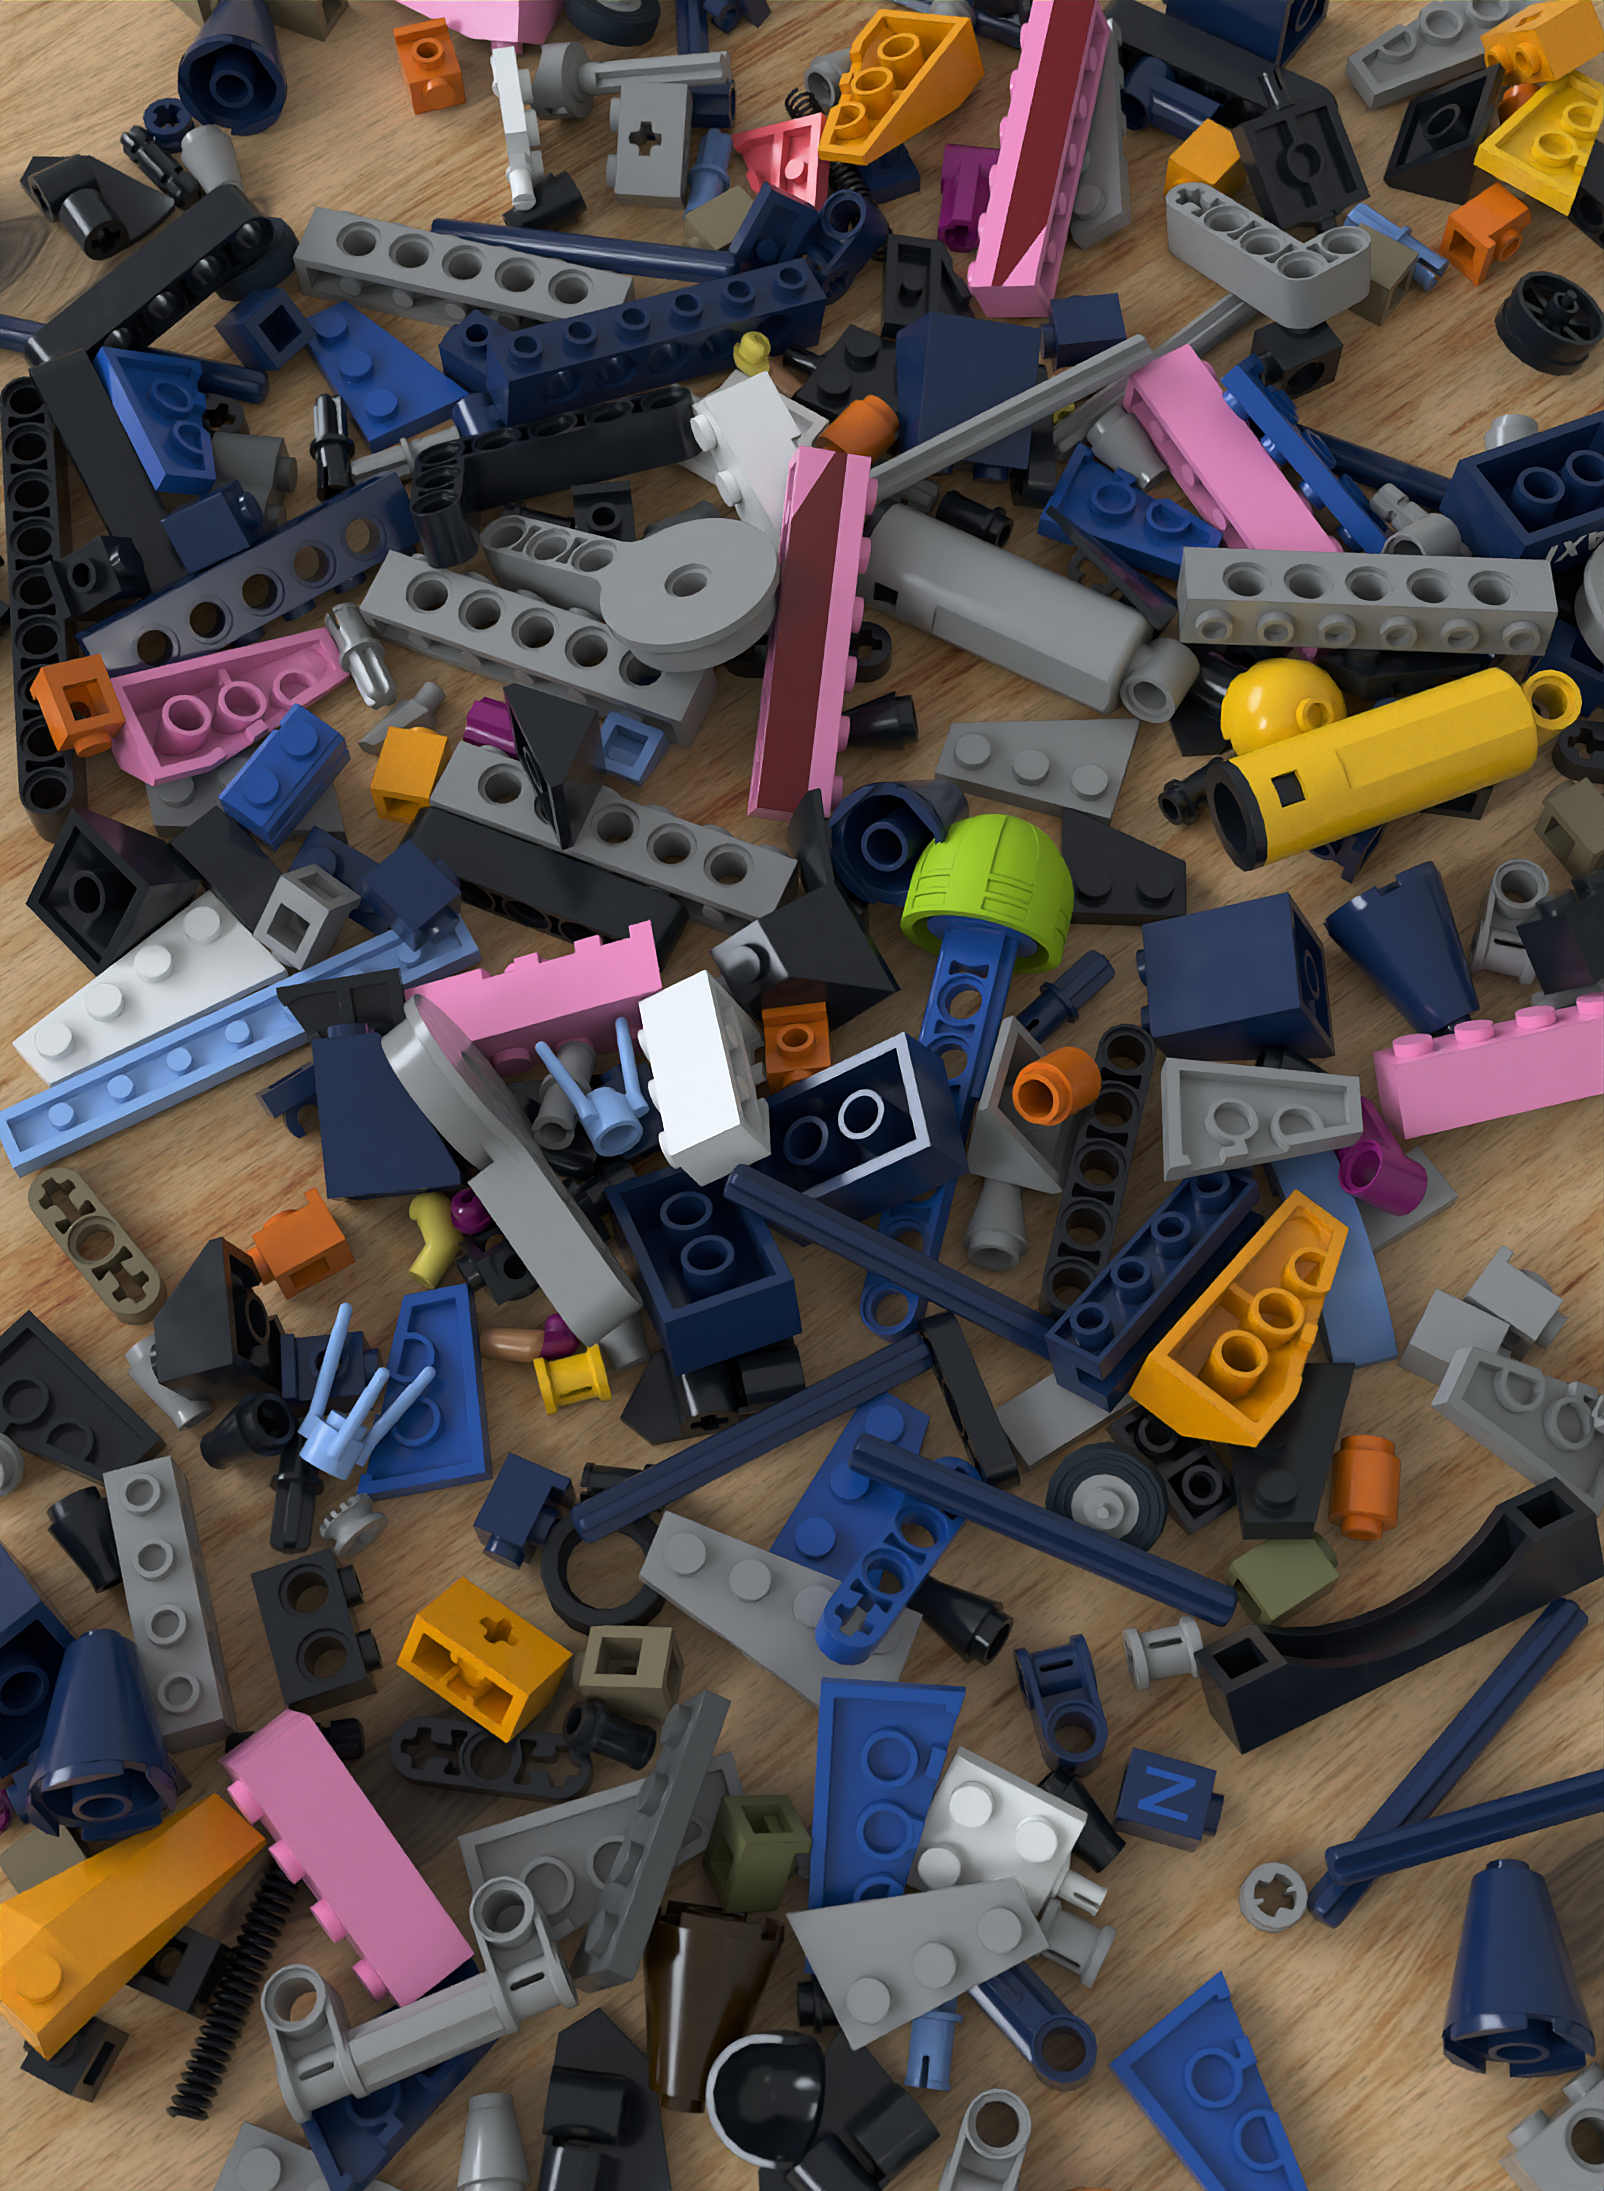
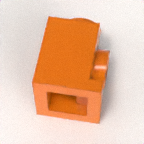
[393,17,467,115]
[1439,182,1531,286]
[29,653,126,758]
[762,1002,834,1095]
[245,1187,355,1300]

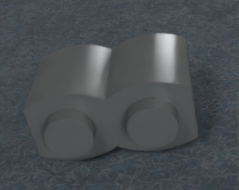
[197,432,298,532]

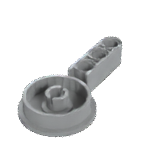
[479,515,780,672]
[381,994,645,1347]

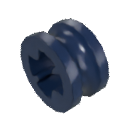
[143,98,195,154]

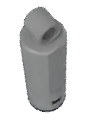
[855,498,1200,723]

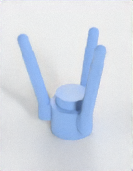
[535,1017,649,1156]
[297,1302,436,1480]

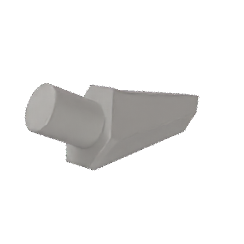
[358,682,445,754]

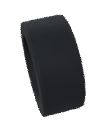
[540,1512,666,1636]

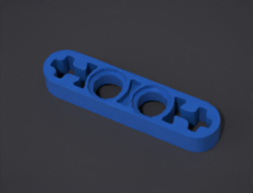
[815,1456,983,1666]

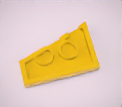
[1473,69,1604,216]

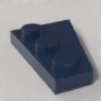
[300,1958,501,2191]

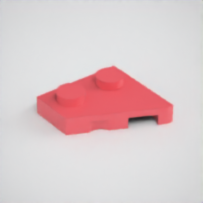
[732,112,830,212]

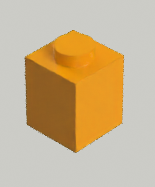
[1163,118,1247,198]
[370,726,452,824]

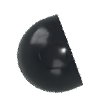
[706,2029,826,2170]

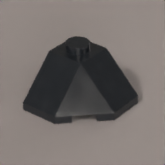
[150,1237,286,1401]

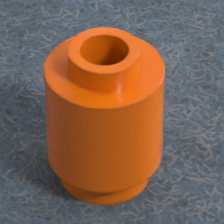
[815,395,900,467]
[1012,1046,1101,1126]
[1328,1435,1401,1541]

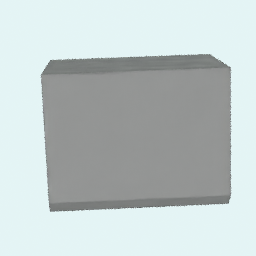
[967,1015,1083,1194]

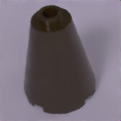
[643,1900,786,2114]

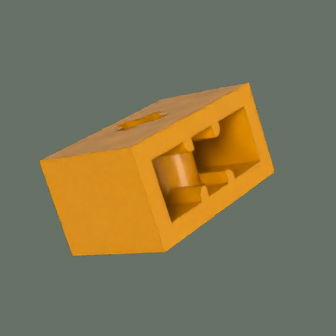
[1479,0,1604,87]
[396,1576,573,1744]

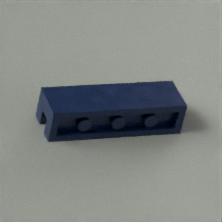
[1045,1170,1264,1413]

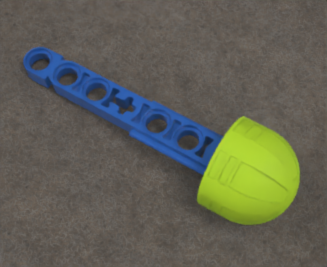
[860,814,1074,1343]

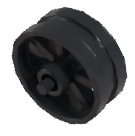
[1494,271,1604,376]

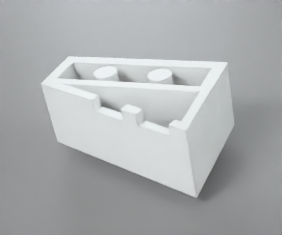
[690,370,801,556]
[638,969,771,1187]

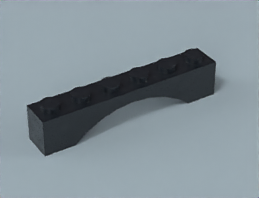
[1193,1477,1604,1755]

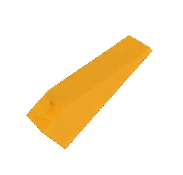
[817,9,985,166]
[1128,1189,1349,1447]
[0,1793,267,2061]

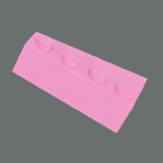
[404,920,663,1076]
[217,1709,475,2008]

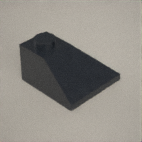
[26,807,203,977]
[709,879,901,1033]

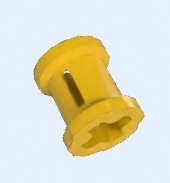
[533,1342,612,1416]

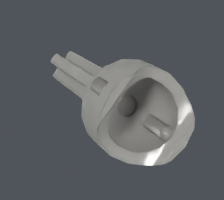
[530,42,733,121]

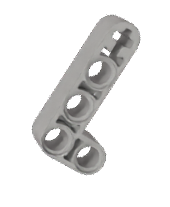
[1166,182,1371,329]

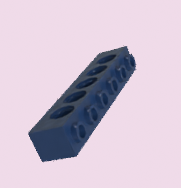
[486,257,827,427]
[74,471,420,678]

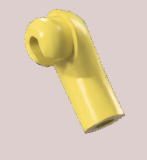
[407,1192,464,1289]

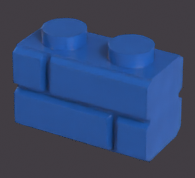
[218,703,351,852]

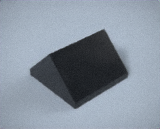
[1383,63,1506,206]
[503,683,607,851]

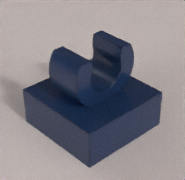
[703,0,771,35]
[853,143,921,205]
[255,1061,318,1138]

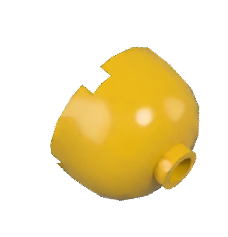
[1220,657,1347,756]

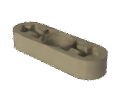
[28,1167,167,1325]

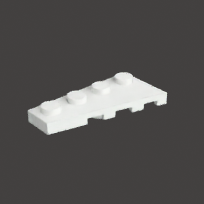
[12,890,289,1088]

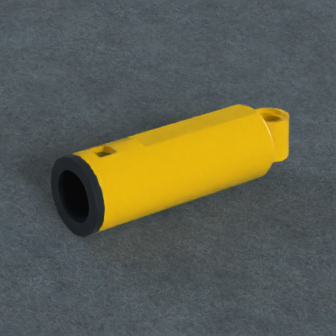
[1206,667,1582,872]

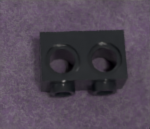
[251,1547,383,1716]

